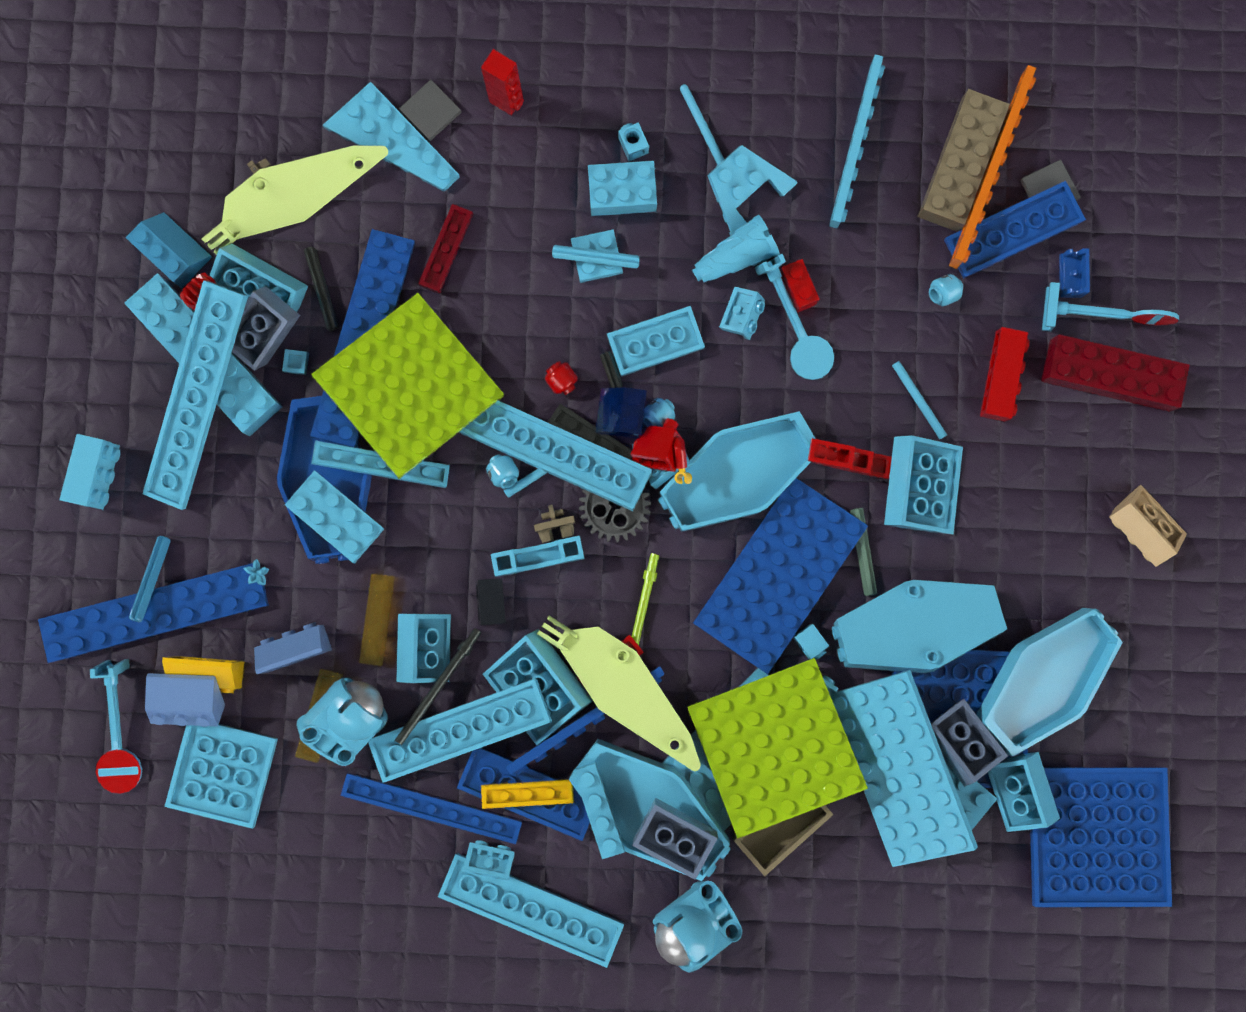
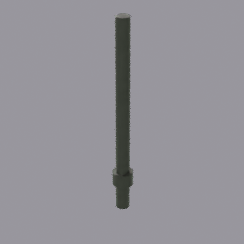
[395,628,481,745]

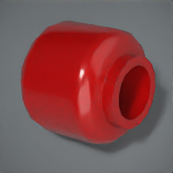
[545,361,578,395]

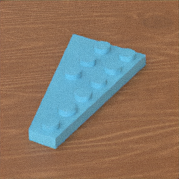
[323,82,460,192]

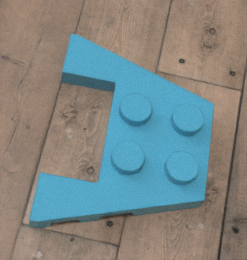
[707,145,797,236]

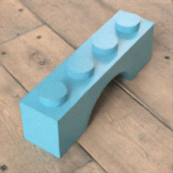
[491,536,585,577]

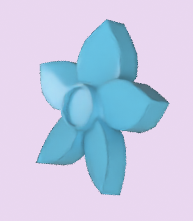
[243,559,269,586]

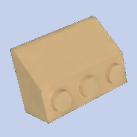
[1110,485,1187,567]

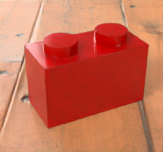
[780,259,820,313]

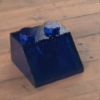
[595,387,647,438]

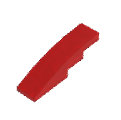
[807,438,892,479]

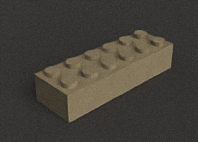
[918,89,1010,232]

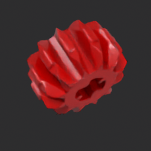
[180,273,218,311]

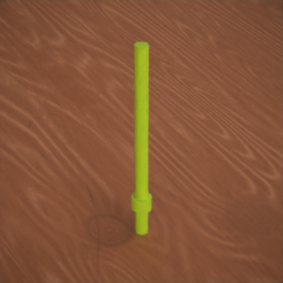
[631,553,659,646]

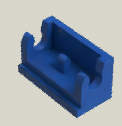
[1059,248,1090,298]

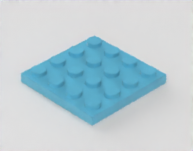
[164,724,278,829]

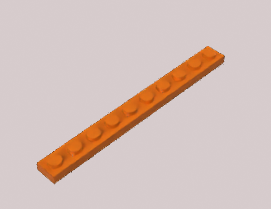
[949,65,1036,269]

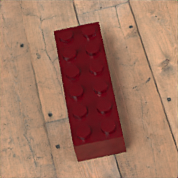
[1041,334,1190,412]

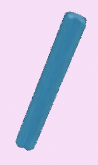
[129,536,171,622]

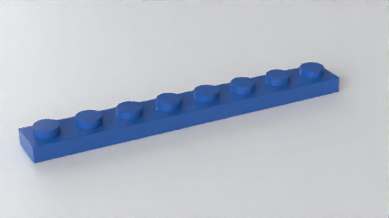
[506,667,664,775]
[341,772,522,844]

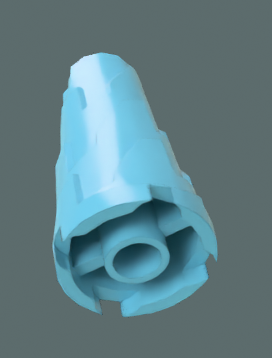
[692,215,780,282]

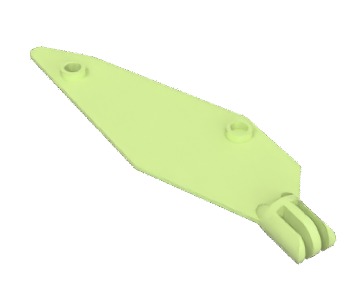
[202,145,388,255]
[537,615,701,771]

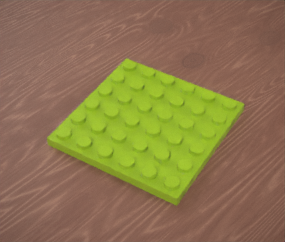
[311,293,504,479]
[687,658,868,839]

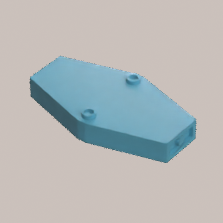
[658,411,816,532]
[832,580,1007,673]
[976,608,1123,756]
[569,739,730,881]

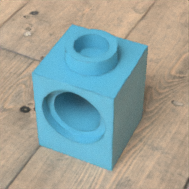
[618,122,649,161]
[793,624,829,660]

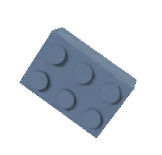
[232,286,300,371]
[931,699,1008,787]
[632,798,718,880]

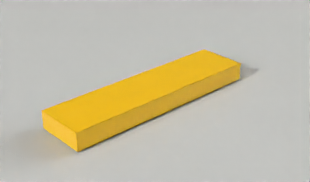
[481,779,574,809]

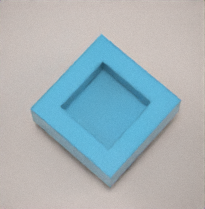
[282,349,309,375]

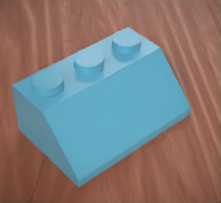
[397,614,451,683]
[988,752,1060,832]

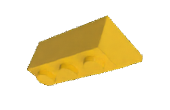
[162,656,244,693]

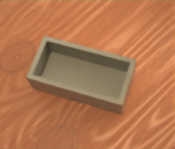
[732,805,834,876]

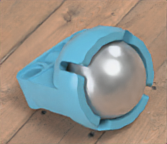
[296,678,388,766]
[653,881,742,973]

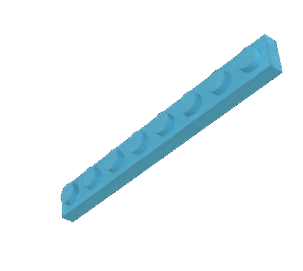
[829,54,885,228]

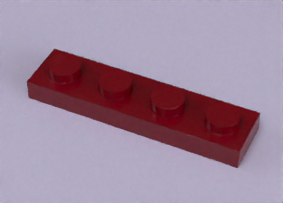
[418,204,473,294]

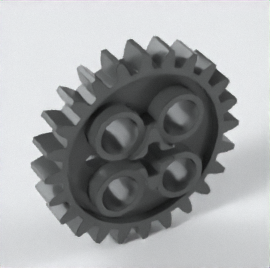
[579,487,651,543]

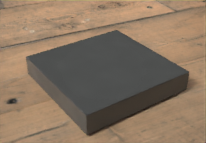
[399,80,461,141]
[1020,160,1081,201]

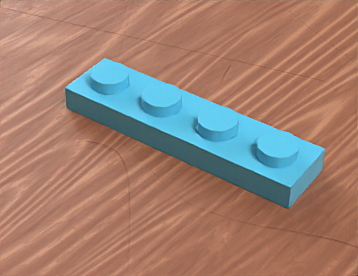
[573,762,625,859]

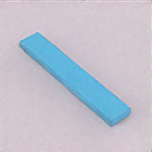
[311,441,450,488]

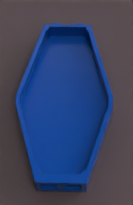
[277,396,372,564]

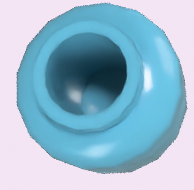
[929,274,963,306]
[642,398,675,427]
[486,454,519,489]

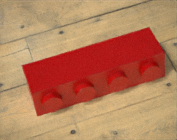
[481,49,524,116]
[980,327,1030,422]

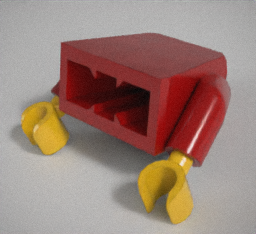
[630,418,692,484]

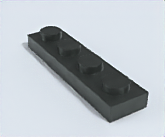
[548,404,632,459]

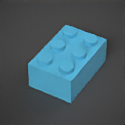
[588,161,657,216]
[59,434,120,510]

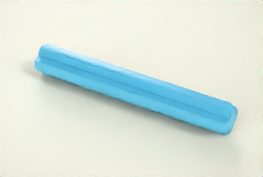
[552,245,640,268]

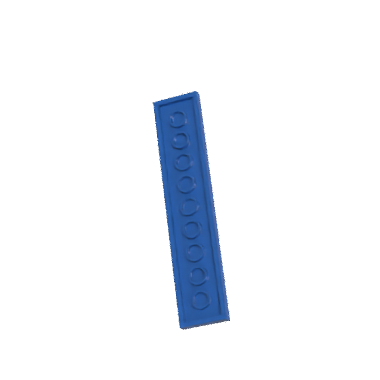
[310,229,415,448]
[38,563,269,663]

